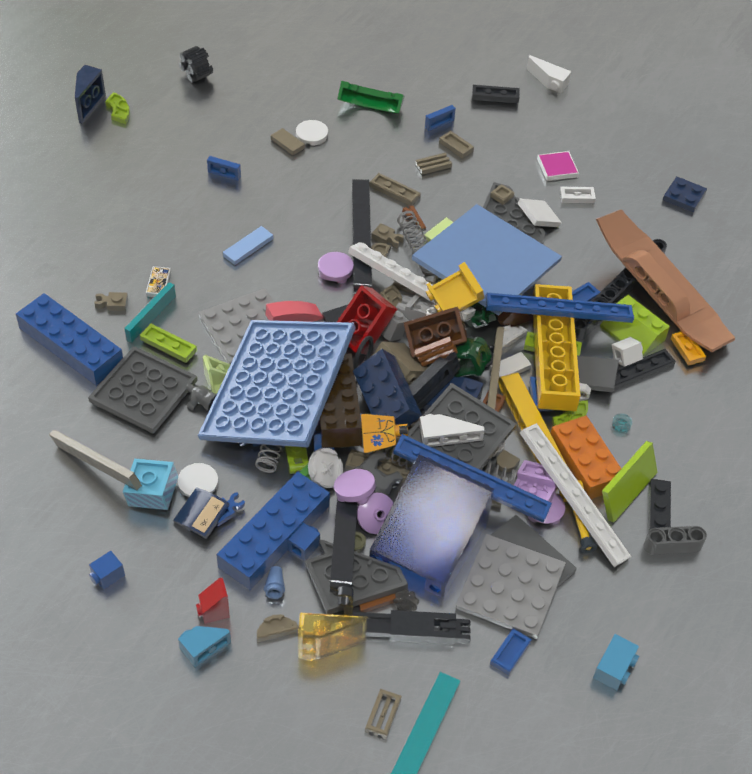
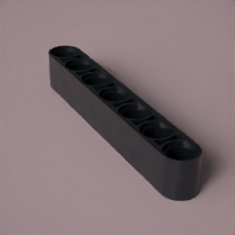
[330,499,357,593]

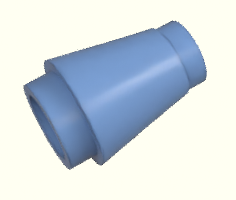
[264,566,285,599]

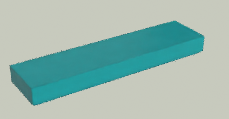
[124,282,176,343]

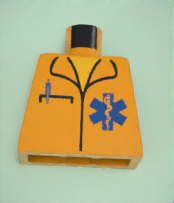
[361,414,408,453]

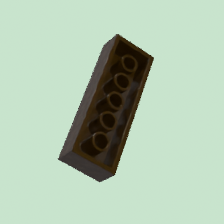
[319,354,362,448]

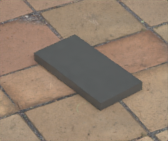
[491,515,577,587]

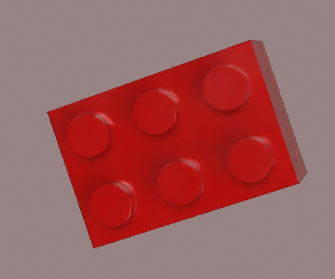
[337,285,398,355]

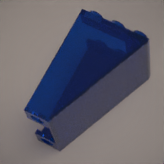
[369,454,494,598]

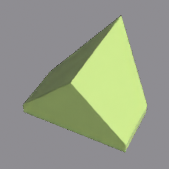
[203,355,231,394]

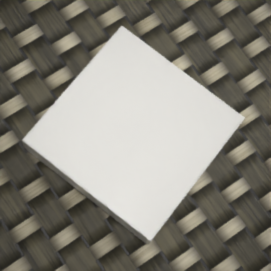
[518,198,562,227]

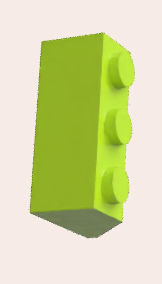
[600,295,670,357]

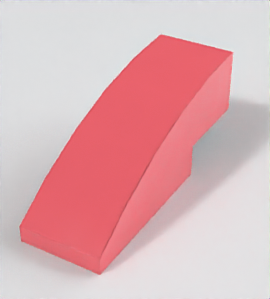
[265,301,323,322]

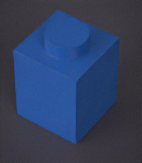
[288,523,320,561]
[89,551,125,590]

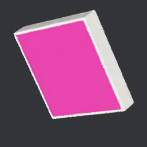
[537,151,579,181]

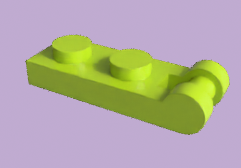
[285,446,309,474]

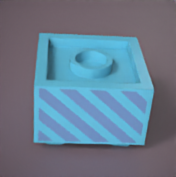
[123,459,179,510]

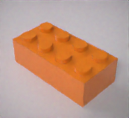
[550,415,621,499]

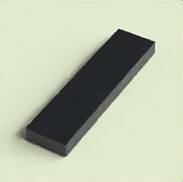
[614,349,676,390]

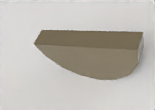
[257,614,300,643]

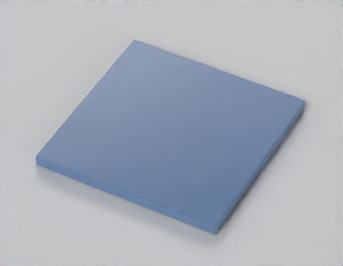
[412,204,562,316]

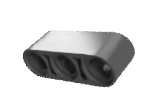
[644,526,707,555]

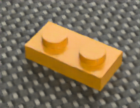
[671,331,706,366]

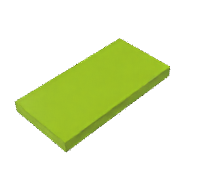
[602,441,658,523]

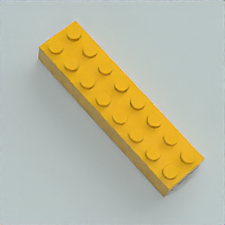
[533,284,580,411]

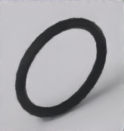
[353,336,374,369]

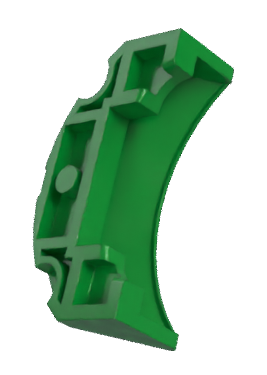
[337,81,405,114]

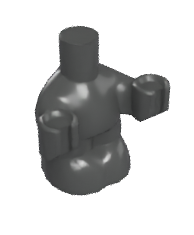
[186,383,217,411]

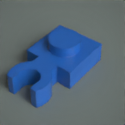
[216,492,245,526]

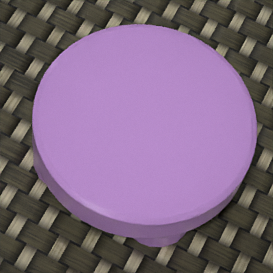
[318,252,354,284]
[334,469,376,504]

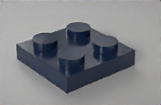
[663,176,707,213]

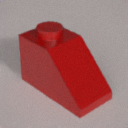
[196,577,230,624]

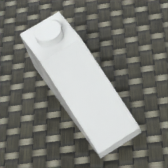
[527,55,571,94]
[419,414,484,447]

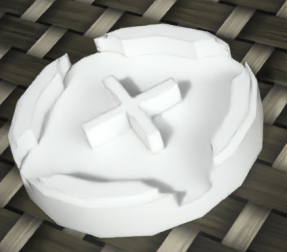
[296,120,328,146]
[308,448,343,489]
[178,463,218,498]

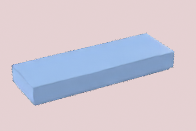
[223,226,273,265]

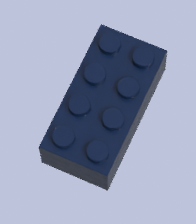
[353,349,422,426]

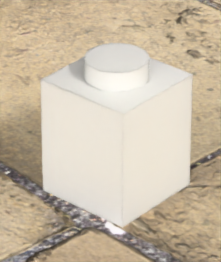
[612,337,643,367]

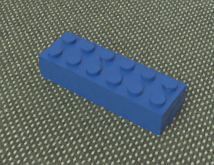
[16,293,123,386]
[216,472,330,590]

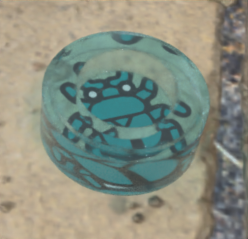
[612,413,632,433]

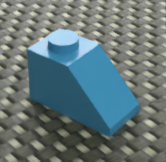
[178,626,231,668]

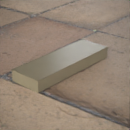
[369,173,421,206]

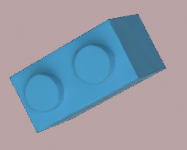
[593,634,639,691]

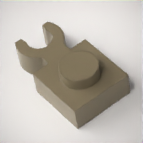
[371,223,404,248]
[94,292,128,311]

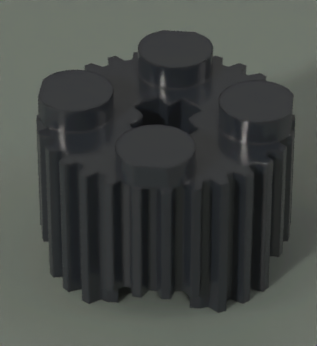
[179,46,213,83]

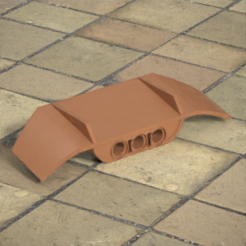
[596,209,735,352]

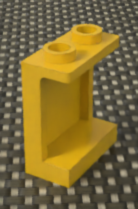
[426,262,485,312]

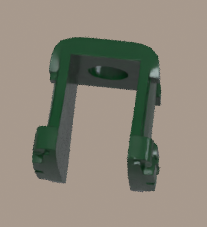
[444,337,492,377]

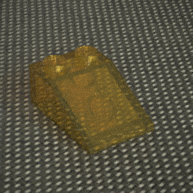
[298,613,367,661]

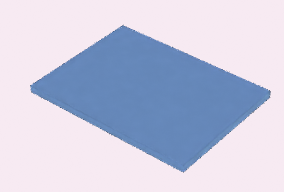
[198,320,356,447]

